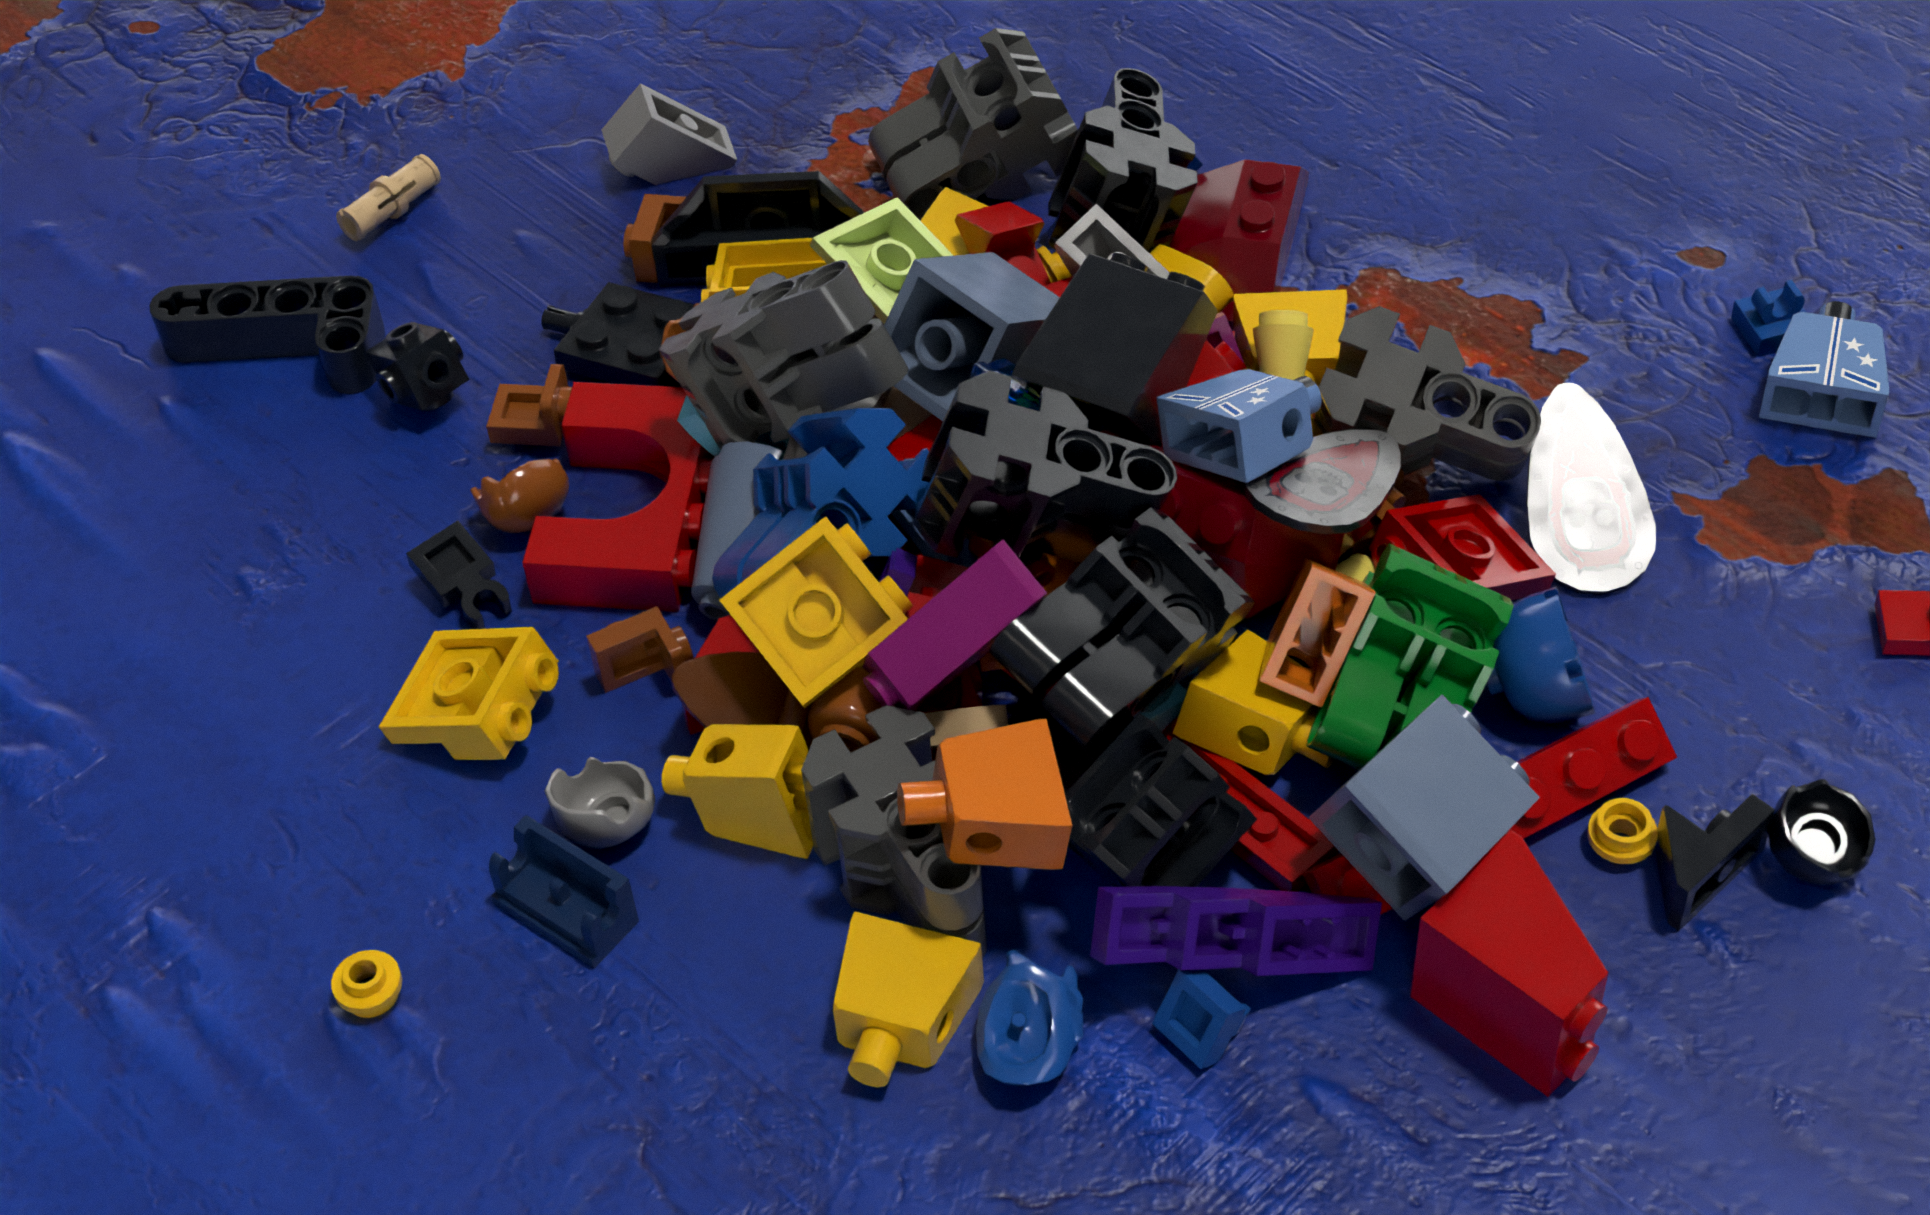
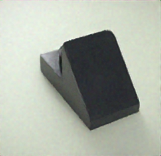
[1655,794,1775,931]

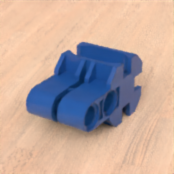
[712,408,929,598]

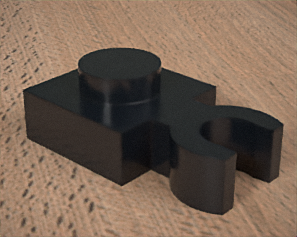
[406,520,512,629]

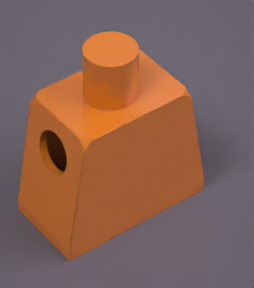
[1259,558,1375,708]
[897,719,1072,870]

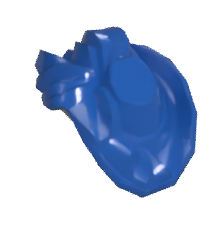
[976,950,1084,1085]

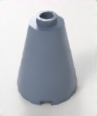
[691,441,782,621]

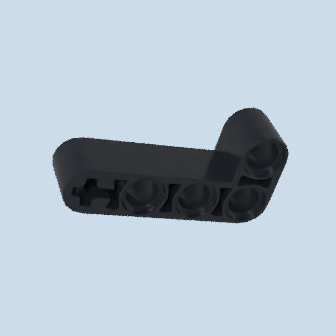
[149,275,385,394]

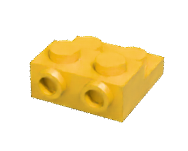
[719,516,913,708]
[378,627,559,760]

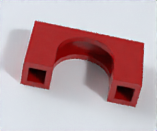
[522,382,715,612]

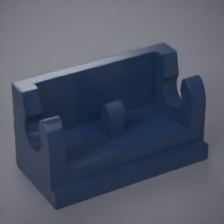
[489,815,639,969]

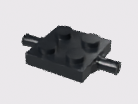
[541,282,694,386]

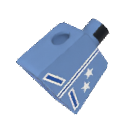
[1759,301,1889,438]
[1156,369,1322,483]

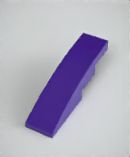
[1090,886,1382,976]

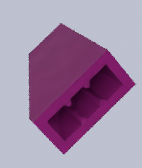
[863,540,1047,711]

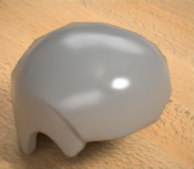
[544,757,655,849]

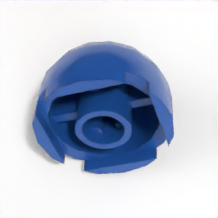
[1487,587,1595,724]

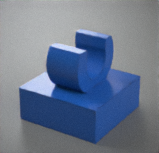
[1731,279,1806,357]
[1152,969,1251,1069]

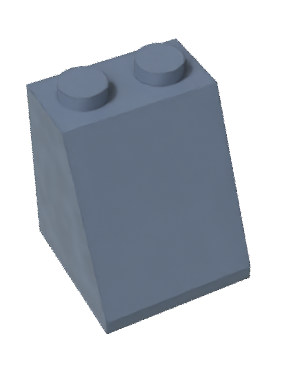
[884,252,1060,421]
[1308,694,1540,921]

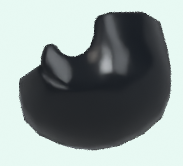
[1768,779,1876,885]

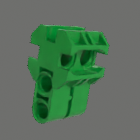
[1306,543,1514,770]

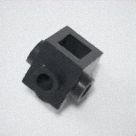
[365,322,469,411]

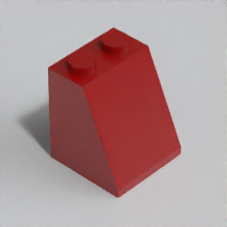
[1411,829,1608,1097]

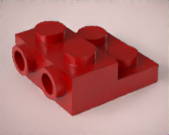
[1369,494,1556,600]

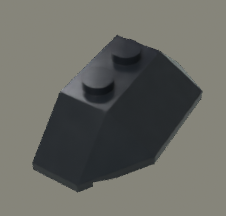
[652,171,865,287]

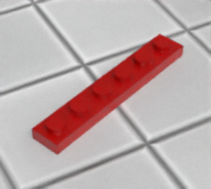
[1302,697,1678,915]

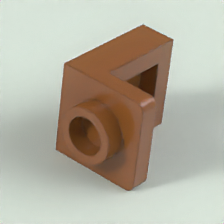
[623,194,686,283]
[486,364,572,447]
[586,606,694,693]

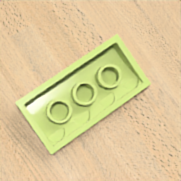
[810,197,954,324]

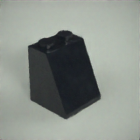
[1012,253,1218,447]

